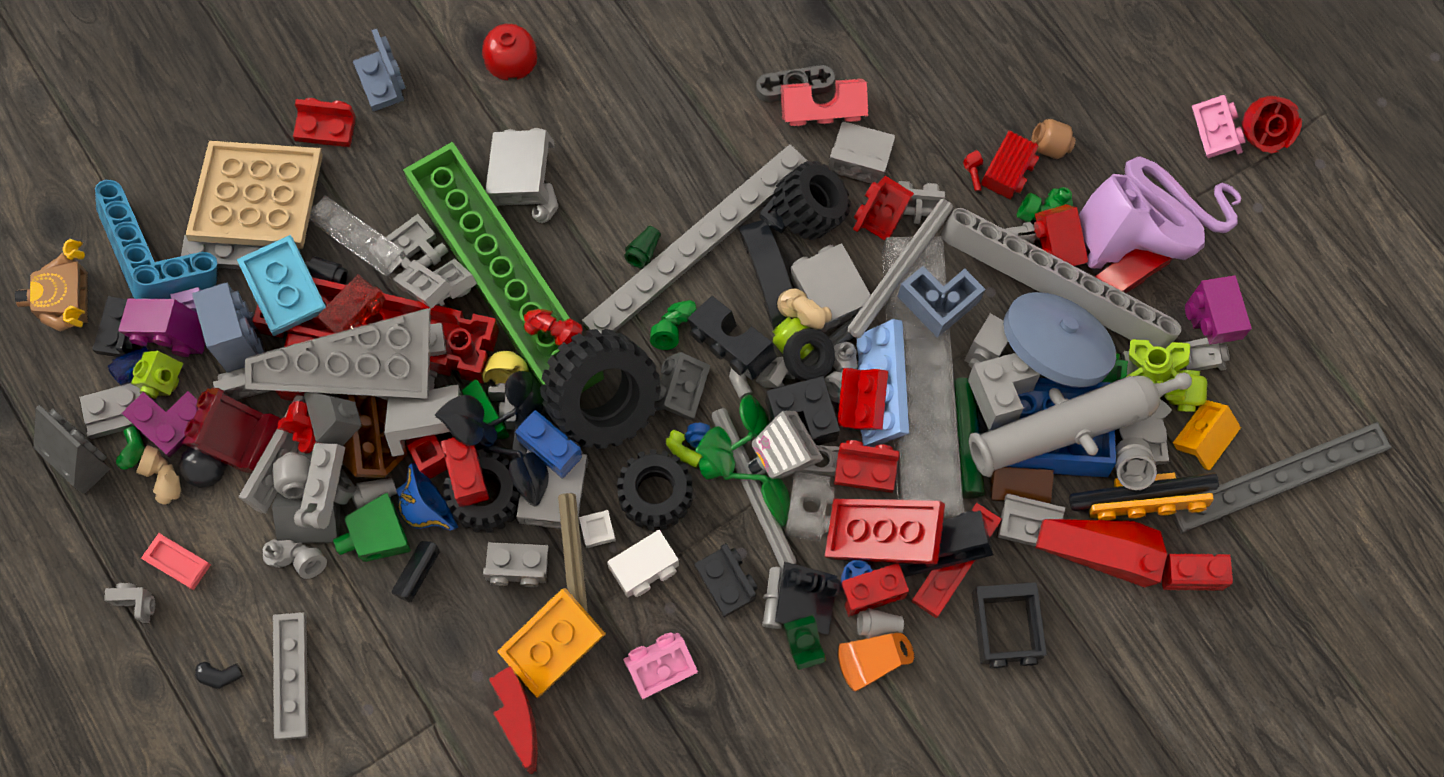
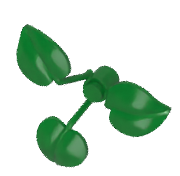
[695,395,790,528]

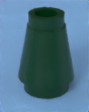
[624,226,661,268]

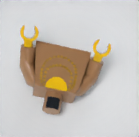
[15,239,87,332]

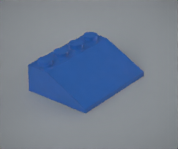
[1006,378,1116,477]

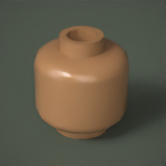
[1031,119,1075,159]

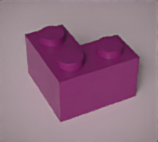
[1185,275,1252,345]
[118,299,205,357]
[122,391,198,458]

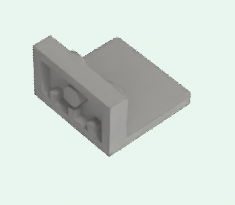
[828,122,895,184]

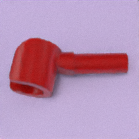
[963,151,983,192]

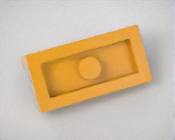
[1173,400,1241,470]

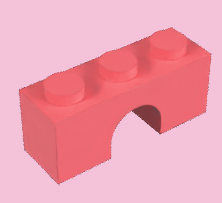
[781,79,868,126]

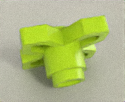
[1126,339,1190,401]

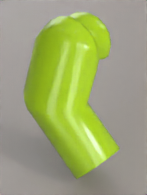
[666,430,703,468]

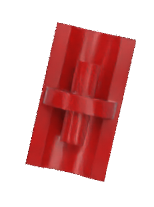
[277,401,324,454]

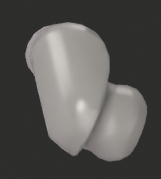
[729,368,752,399]

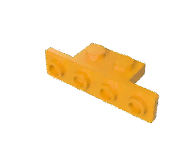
[1089,473,1214,520]

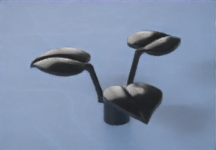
[435,371,549,507]

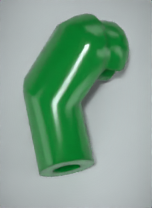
[116,426,145,470]

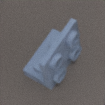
[353,28,406,111]

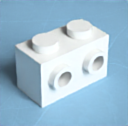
[607,530,679,598]

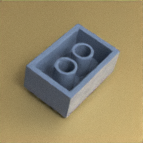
[192,282,265,372]

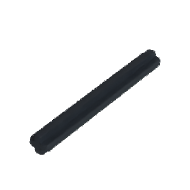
[1069,473,1219,511]

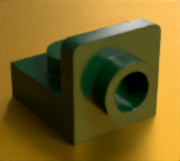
[784,615,826,670]

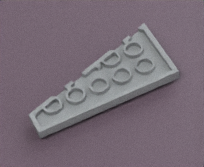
[245,308,431,398]

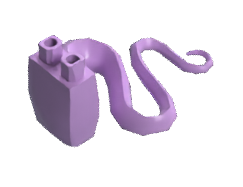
[1079,157,1242,269]

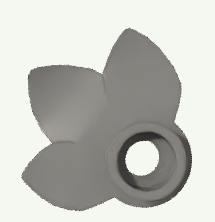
[1119,400,1172,444]

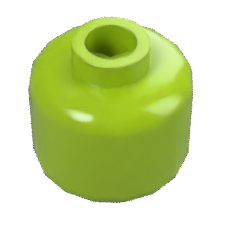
[772,317,814,359]
[1168,370,1207,412]

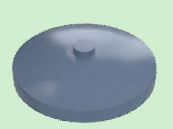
[1003,292,1116,387]

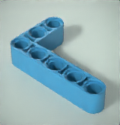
[95,180,217,299]

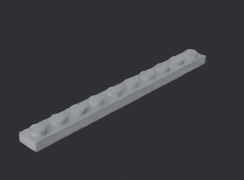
[582,144,807,333]

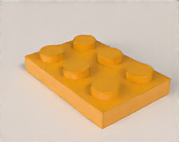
[497,588,606,698]

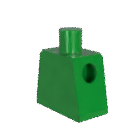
[333,493,411,562]

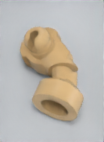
[777,289,832,330]
[136,445,181,504]

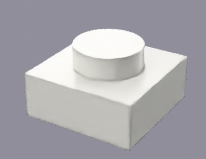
[579,510,616,548]

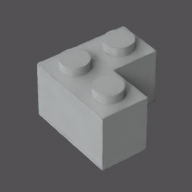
[968,353,1040,431]

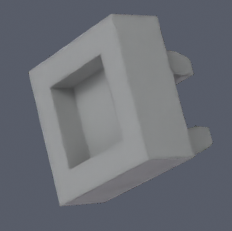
[756,357,795,389]

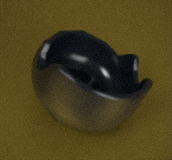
[179,447,227,488]

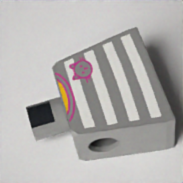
[748,411,824,479]

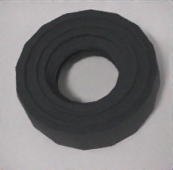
[783,329,835,381]

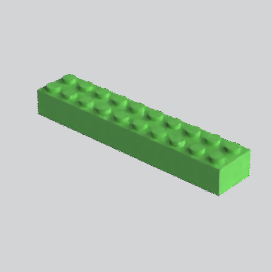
[403,142,604,393]

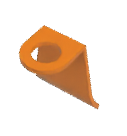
[838,633,914,691]

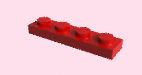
[911,503,1002,619]

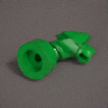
[1017,187,1073,222]
[650,300,697,350]

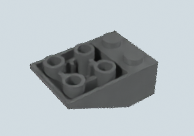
[34,405,111,494]

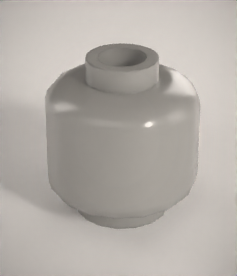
[272,452,311,499]

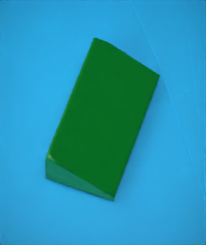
[462,380,509,439]

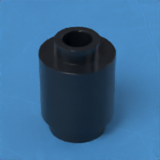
[305,256,348,285]

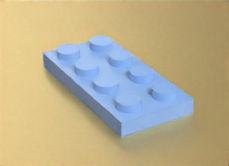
[856,319,909,447]

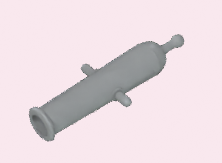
[969,373,1192,477]

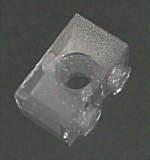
[785,471,835,541]

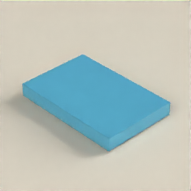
[237,235,328,336]

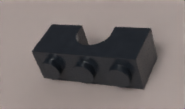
[687,296,777,380]

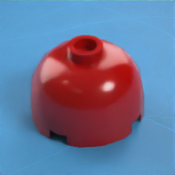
[482,23,537,80]
[1242,96,1302,153]

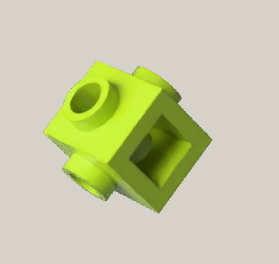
[131,351,183,399]

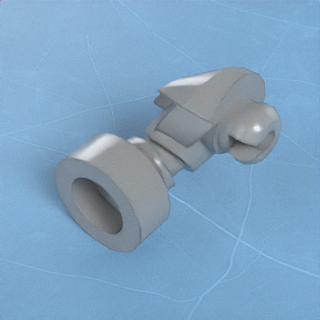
[824,342,858,403]
[262,539,327,579]

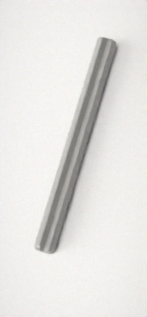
[847,199,953,338]
[712,408,796,568]

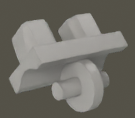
[898,181,945,224]

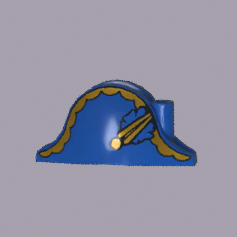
[396,463,458,530]

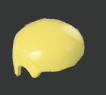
[482,351,530,384]

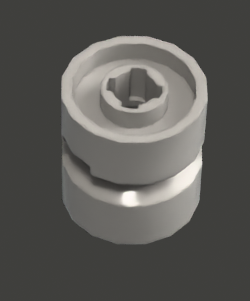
[1115,437,1157,490]

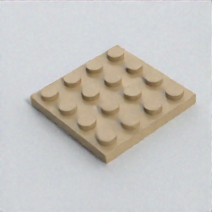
[186,141,323,249]

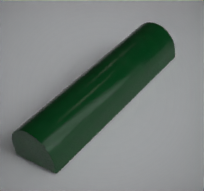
[949,378,985,499]

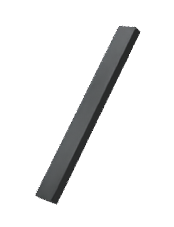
[1171,422,1392,534]

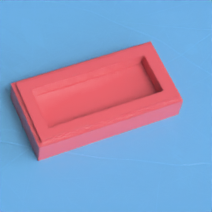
[141,533,211,590]

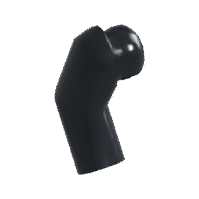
[195,662,244,689]

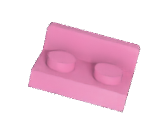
[1192,95,1246,158]
[623,633,698,699]

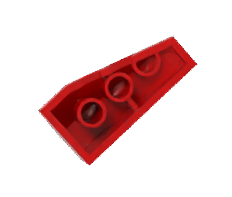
[1035,519,1167,587]

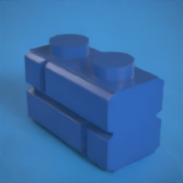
[515,410,582,479]

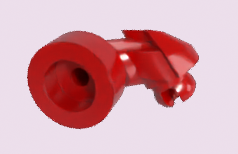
[524,309,582,346]

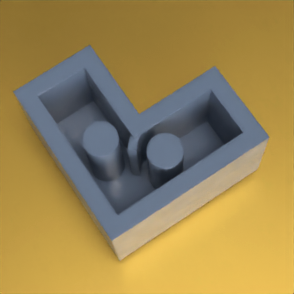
[897,266,985,338]

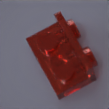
[317,274,386,333]

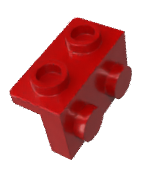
[853,176,914,242]

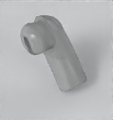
[532,183,558,223]

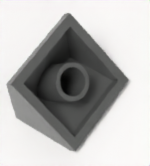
[272,492,340,544]

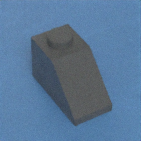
[304,392,362,446]

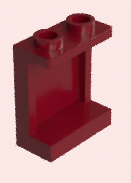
[183,388,281,473]

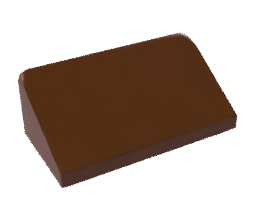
[991,467,1054,504]

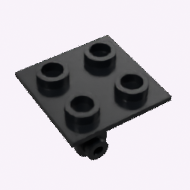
[775,562,844,635]

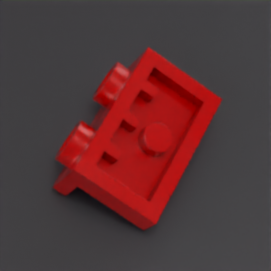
[293,98,356,147]
[837,368,888,430]
[834,440,900,493]
[842,563,909,617]

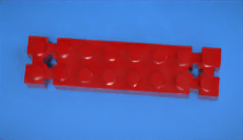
[252,277,499,384]

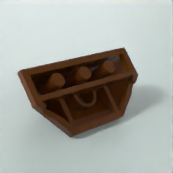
[338,394,407,478]

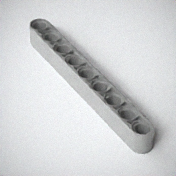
[941,208,1181,349]

